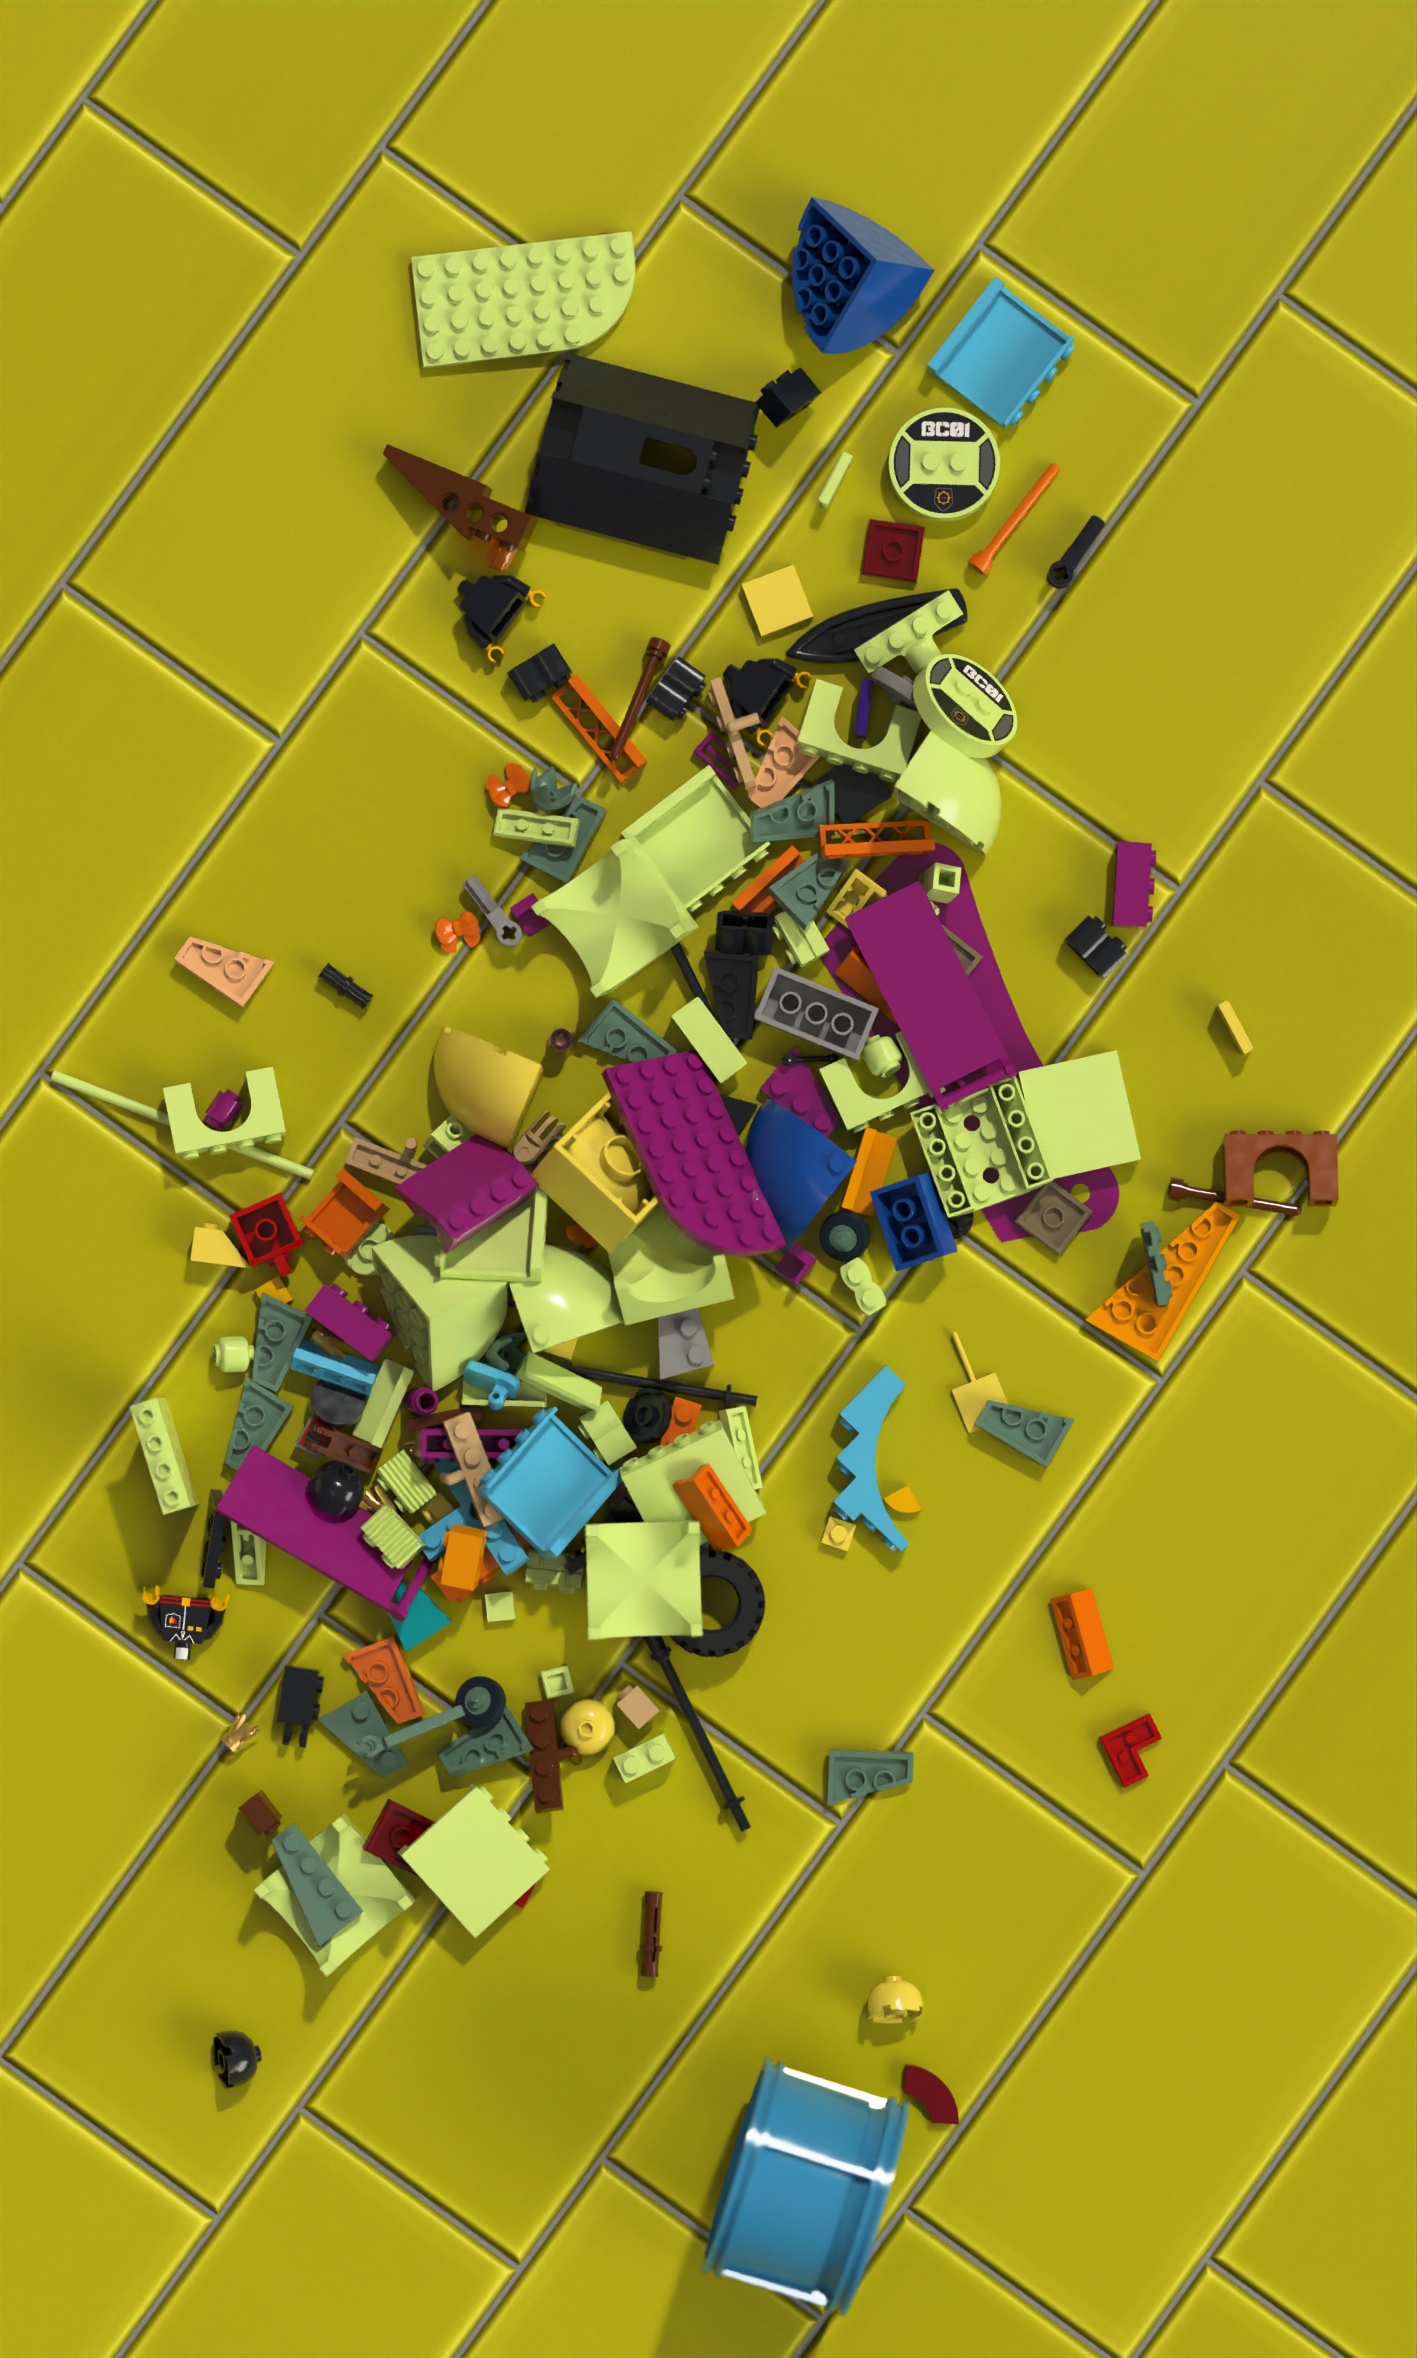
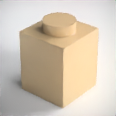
[616,1684,660,1729]

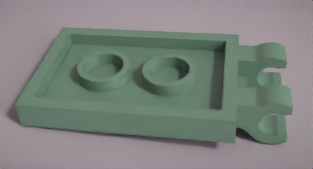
[357,1705,465,1759]

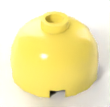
[560,1699,616,1755]
[867,1976,924,2024]

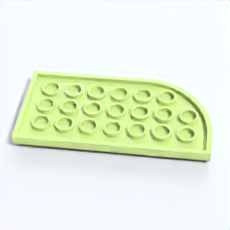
[411,231,636,369]

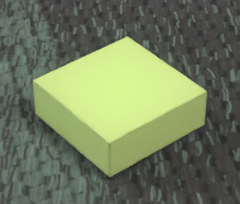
[485,1591,516,1622]
[540,1665,574,1699]

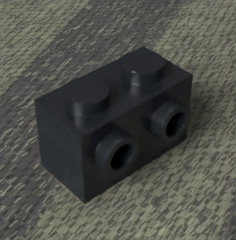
[755,367,822,428]

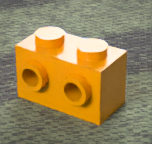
[438,1524,488,1591]

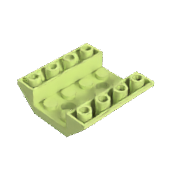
[910,1076,1054,1218]

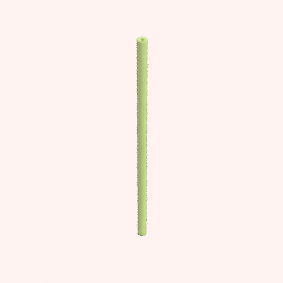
[50,1070,314,1180]

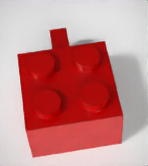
[229,1193,305,1278]

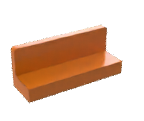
[732,845,805,914]
[835,945,898,1025]
[672,1463,753,1551]
[1050,1588,1114,1680]

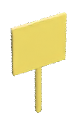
[952,1332,1008,1434]

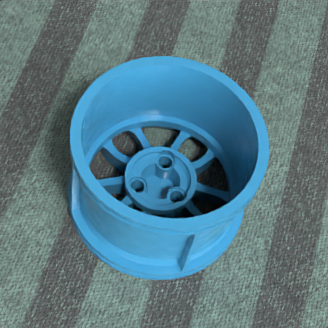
[701,2057,909,2317]

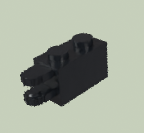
[277,1665,324,1748]

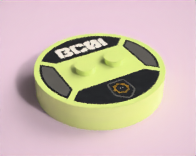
[888,407,1000,521]
[913,654,1017,758]

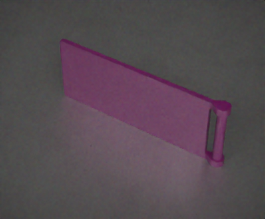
[845,881,1017,1112]
[215,1446,440,1622]

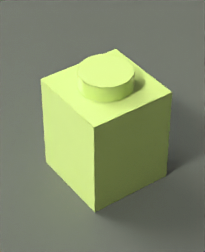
[923,862,961,904]

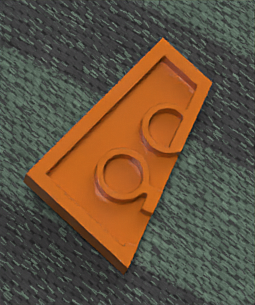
[343,1635,425,1724]

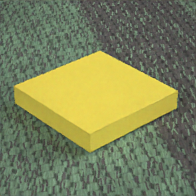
[741,565,813,637]

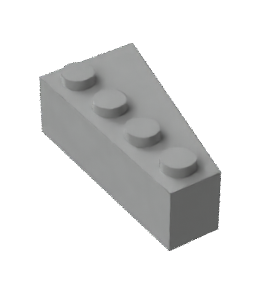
[658,1308,714,1380]

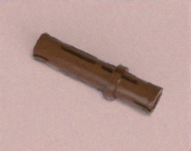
[640,1891,663,1977]

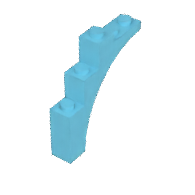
[833,1366,909,1552]

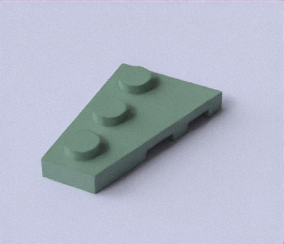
[751,779,835,842]
[768,843,849,931]
[578,998,678,1063]
[252,1292,313,1392]
[225,1377,294,1471]
[974,1400,1074,1468]
[827,1749,914,1806]

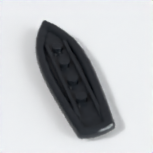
[785,588,968,664]

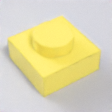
[821,1516,856,1551]

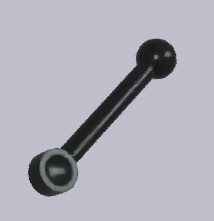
[781,1053,838,1066]

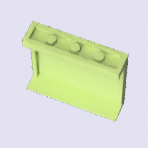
[621,765,770,914]
[1017,1050,1141,1179]
[435,1186,549,1282]
[130,1398,199,1515]
[619,1420,766,1545]
[397,1784,550,1938]

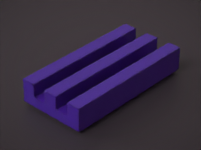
[855,679,873,739]

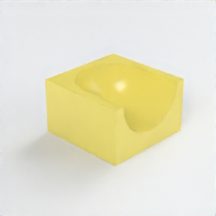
[531,1092,659,1254]

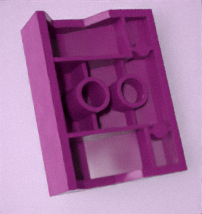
[394,1134,539,1254]

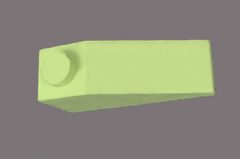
[231,1521,266,1585]

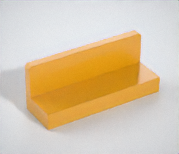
[841,1127,897,1217]

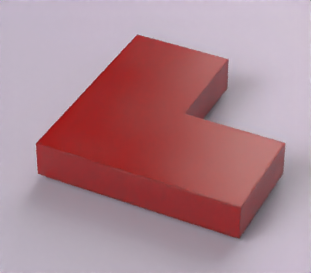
[1099,1713,1162,1788]

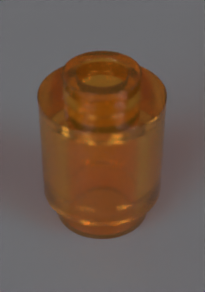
[486,530,519,574]

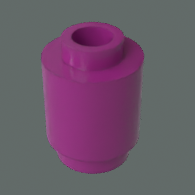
[203,1089,243,1132]
[404,1388,439,1416]

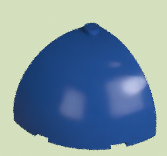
[792,197,934,354]
[744,1098,857,1255]

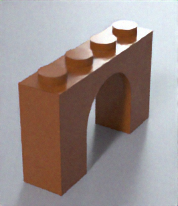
[1223,1130,1339,1206]

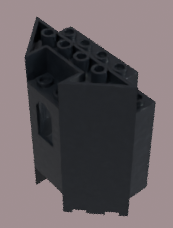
[524,353,760,565]

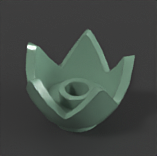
[530,766,578,813]
[486,1332,527,1382]

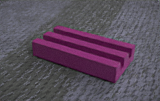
[693,731,753,789]

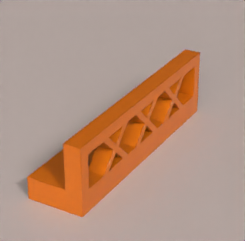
[551,674,647,783]
[818,820,935,860]

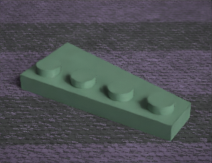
[271,1823,363,1947]

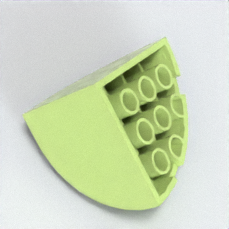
[892,731,1002,856]
[372,1235,509,1391]
[508,1242,624,1354]

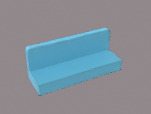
[290,1339,380,1396]

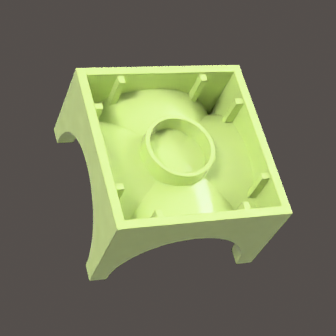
[531,837,699,998]
[608,1207,735,1325]
[586,1521,703,1639]
[254,1812,416,1977]

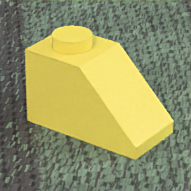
[190,1223,249,1268]

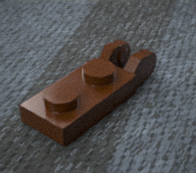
[405,1405,484,1435]
[303,1423,383,1475]

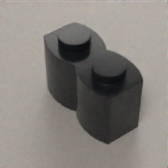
[507,643,572,704]
[646,656,707,722]
[715,910,773,956]
[1063,915,1128,980]

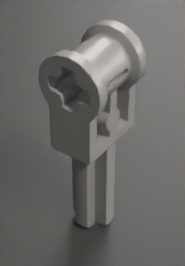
[463,875,523,948]

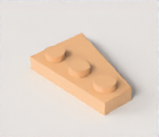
[748,716,821,808]
[174,937,275,1008]

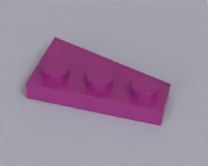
[760,1046,842,1138]

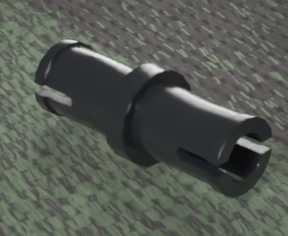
[318,963,373,1009]

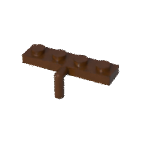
[525,1699,582,1813]

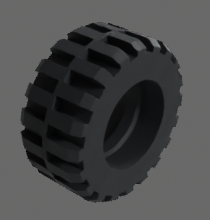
[669,1550,765,1657]

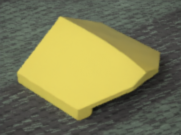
[826,869,887,930]

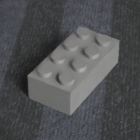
[754,966,879,1062]

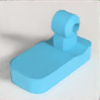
[464,1361,520,1410]

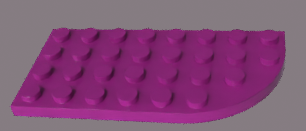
[601,1049,786,1256]

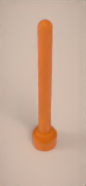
[968,463,1060,576]

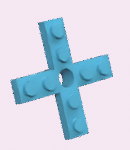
[418,1458,530,1575]

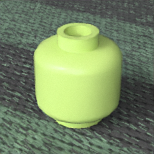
[862,1035,903,1078]
[212,1336,255,1373]

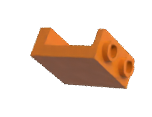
[300,1168,390,1259]

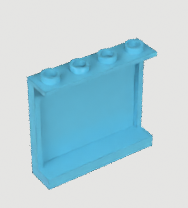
[926,277,1075,430]
[476,1407,623,1560]

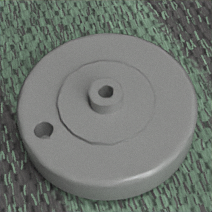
[870,666,918,712]

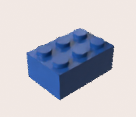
[870,1172,958,1272]

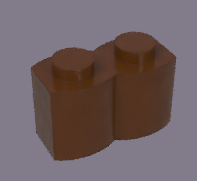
[238,1790,282,1836]

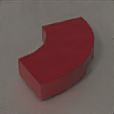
[904,2064,959,2124]

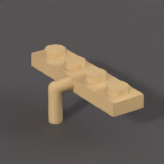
[707,677,760,790]
[345,1137,428,1184]
[439,1412,504,1527]

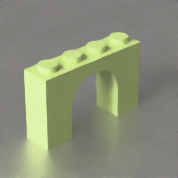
[794,679,921,783]
[819,1031,946,1133]
[163,1067,286,1160]

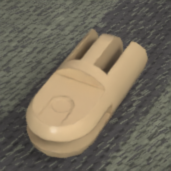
[512,1109,566,1167]

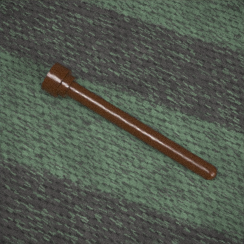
[610,637,671,761]
[1168,1177,1302,1216]

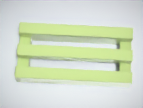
[818,451,853,509]

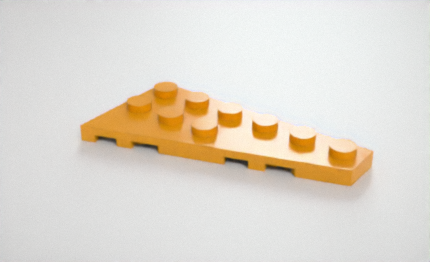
[1085,1202,1240,1362]

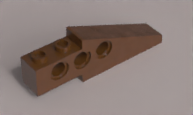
[383,444,537,552]

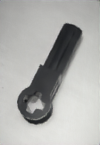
[1047,515,1105,589]

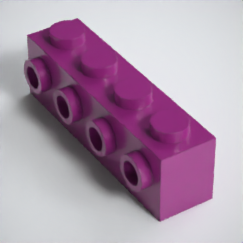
[414,1428,528,1463]

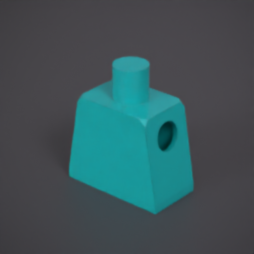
[389,1581,452,1652]

